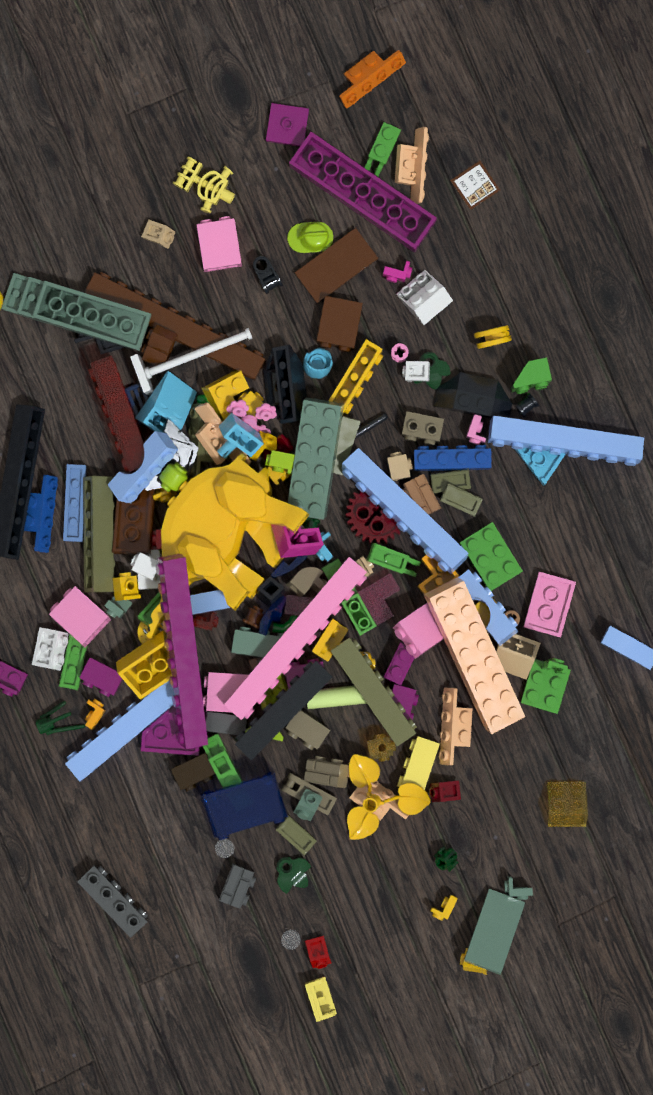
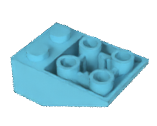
[135,371,197,432]

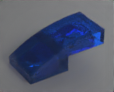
[271,555,308,578]
[259,596,287,636]

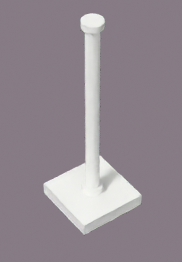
[130,328,252,396]

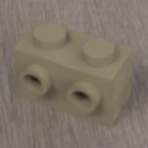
[401,411,444,445]

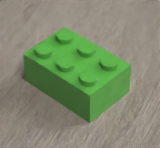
[459,522,523,591]

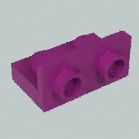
[0,661,28,697]

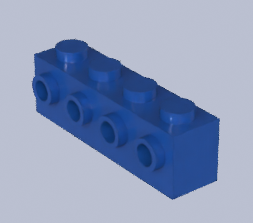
[413,445,492,471]

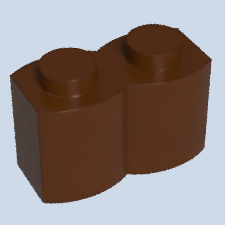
[141,325,178,366]

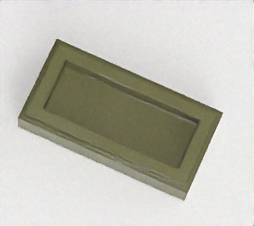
[430,469,471,494]
[440,483,483,516]
[276,815,317,855]

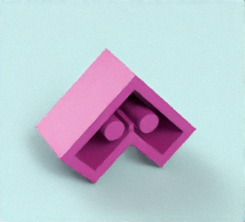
[271,524,324,558]

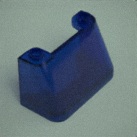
[200,770,288,840]

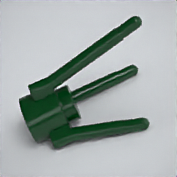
[35,701,86,735]

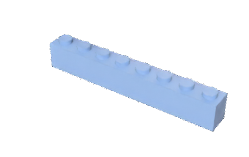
[488,416,644,466]
[341,448,468,574]
[65,680,174,782]

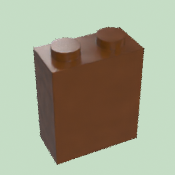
[317,296,363,352]

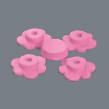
[226,400,277,434]

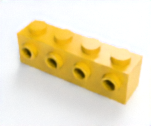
[329,339,383,415]

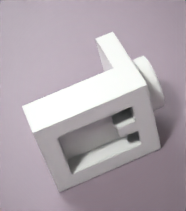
[402,361,430,382]

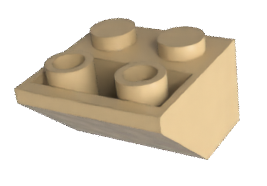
[496,634,541,679]

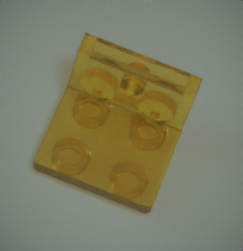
[547,782,588,827]

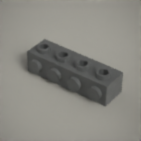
[78,865,149,938]

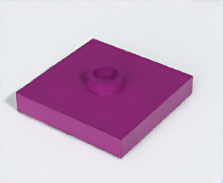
[266,103,309,147]

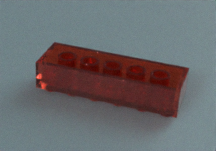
[88,355,144,474]

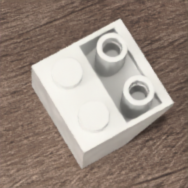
[396,270,453,325]

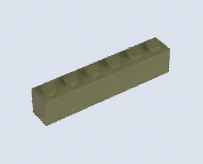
[83,476,115,593]
[331,637,417,747]

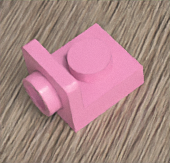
[466,414,486,445]

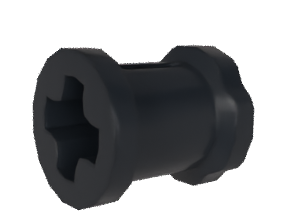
[514,393,539,417]

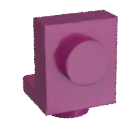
[383,261,413,283]

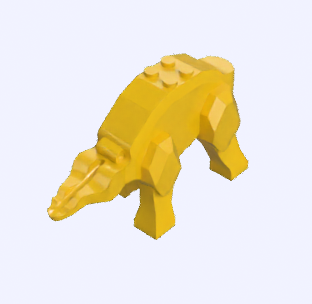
[146,453,309,639]

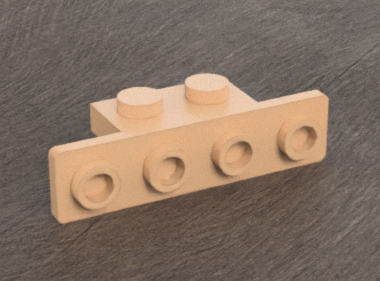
[395,127,429,204]
[195,403,251,465]
[439,688,472,765]
[348,774,409,821]

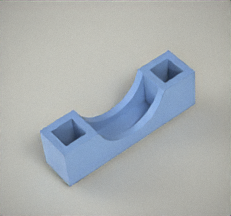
[108,431,178,503]
[458,569,518,646]

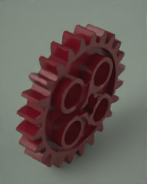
[346,490,400,545]

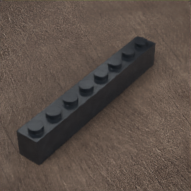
[0,404,45,560]

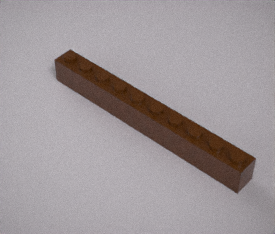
[84,272,266,381]

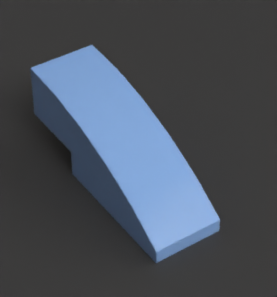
[190,590,230,615]
[600,626,653,670]

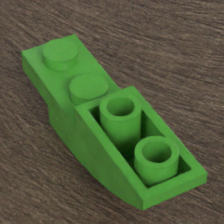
[322,559,376,635]
[203,734,254,812]

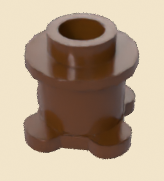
[242,605,265,629]

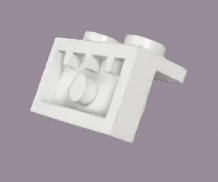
[32,627,68,671]

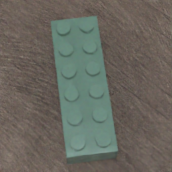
[288,397,344,520]

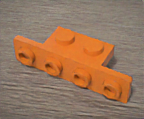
[339,50,406,108]

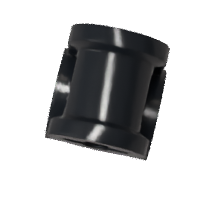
[253,256,283,294]

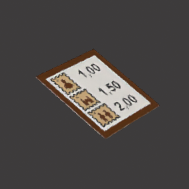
[450,161,500,210]

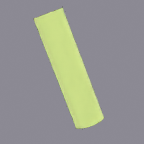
[307,683,383,709]

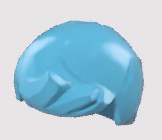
[303,347,333,379]

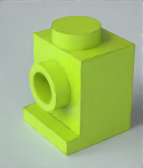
[265,450,295,475]

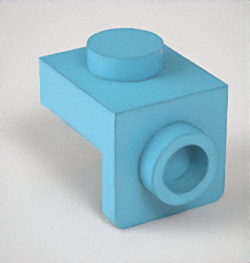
[316,532,333,563]

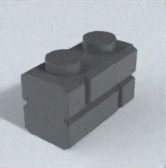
[219,863,257,909]

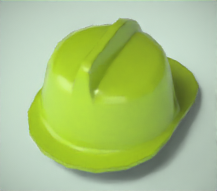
[287,222,333,253]

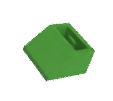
[511,357,552,394]

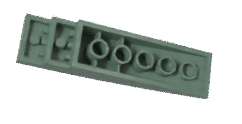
[1,273,152,351]

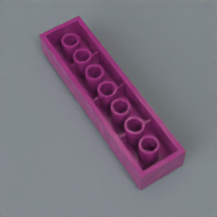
[289,132,437,253]

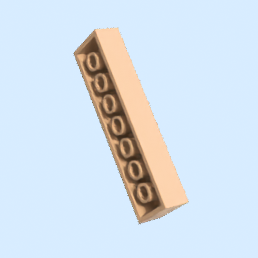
[423,577,525,734]

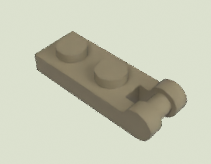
[281,773,337,815]

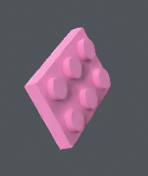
[523,572,576,638]

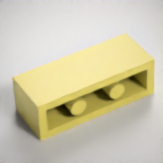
[397,736,440,790]

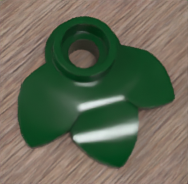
[414,352,451,390]
[277,857,311,894]

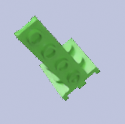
[520,658,571,714]

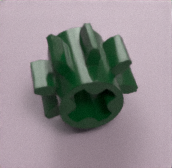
[434,846,459,872]

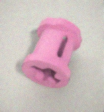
[391,343,408,363]

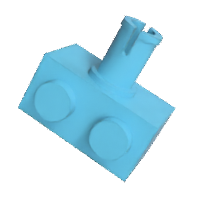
[217,412,264,459]

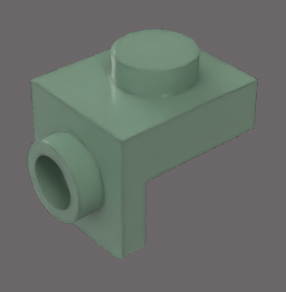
[104,597,132,618]
[293,789,322,821]
[504,876,533,900]

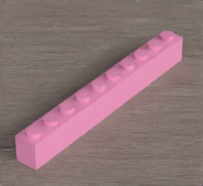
[224,557,367,720]

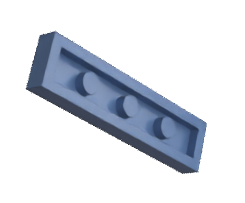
[63,464,87,542]

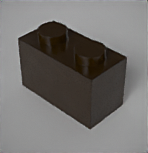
[171,753,216,792]

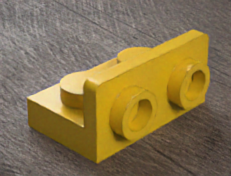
[312,619,348,661]

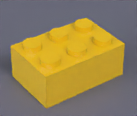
[116,631,172,700]

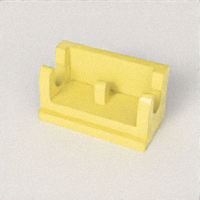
[305,976,337,1022]

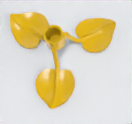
[347,754,431,840]

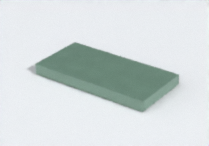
[464,889,525,975]

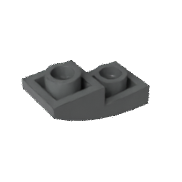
[205,712,247,736]

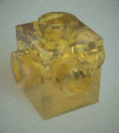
[367,733,396,762]

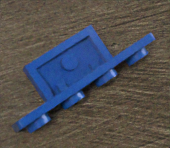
[24,475,58,553]

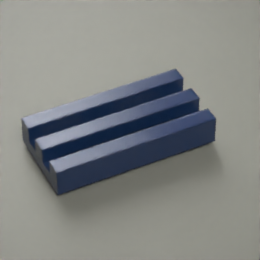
[125,383,149,425]

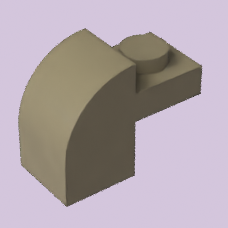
[286,567,327,597]

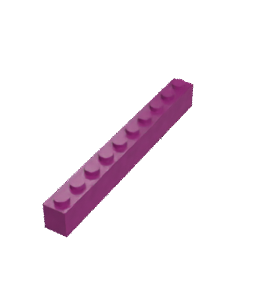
[156,554,208,749]

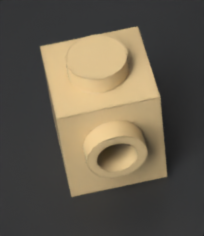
[387,452,413,481]

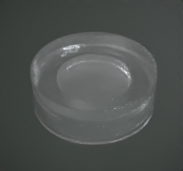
[215,838,235,858]
[281,930,301,950]

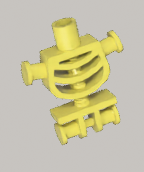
[173,157,235,213]

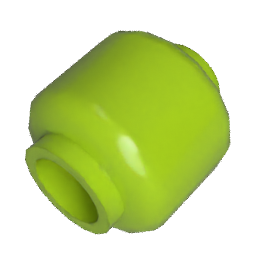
[159,463,188,492]

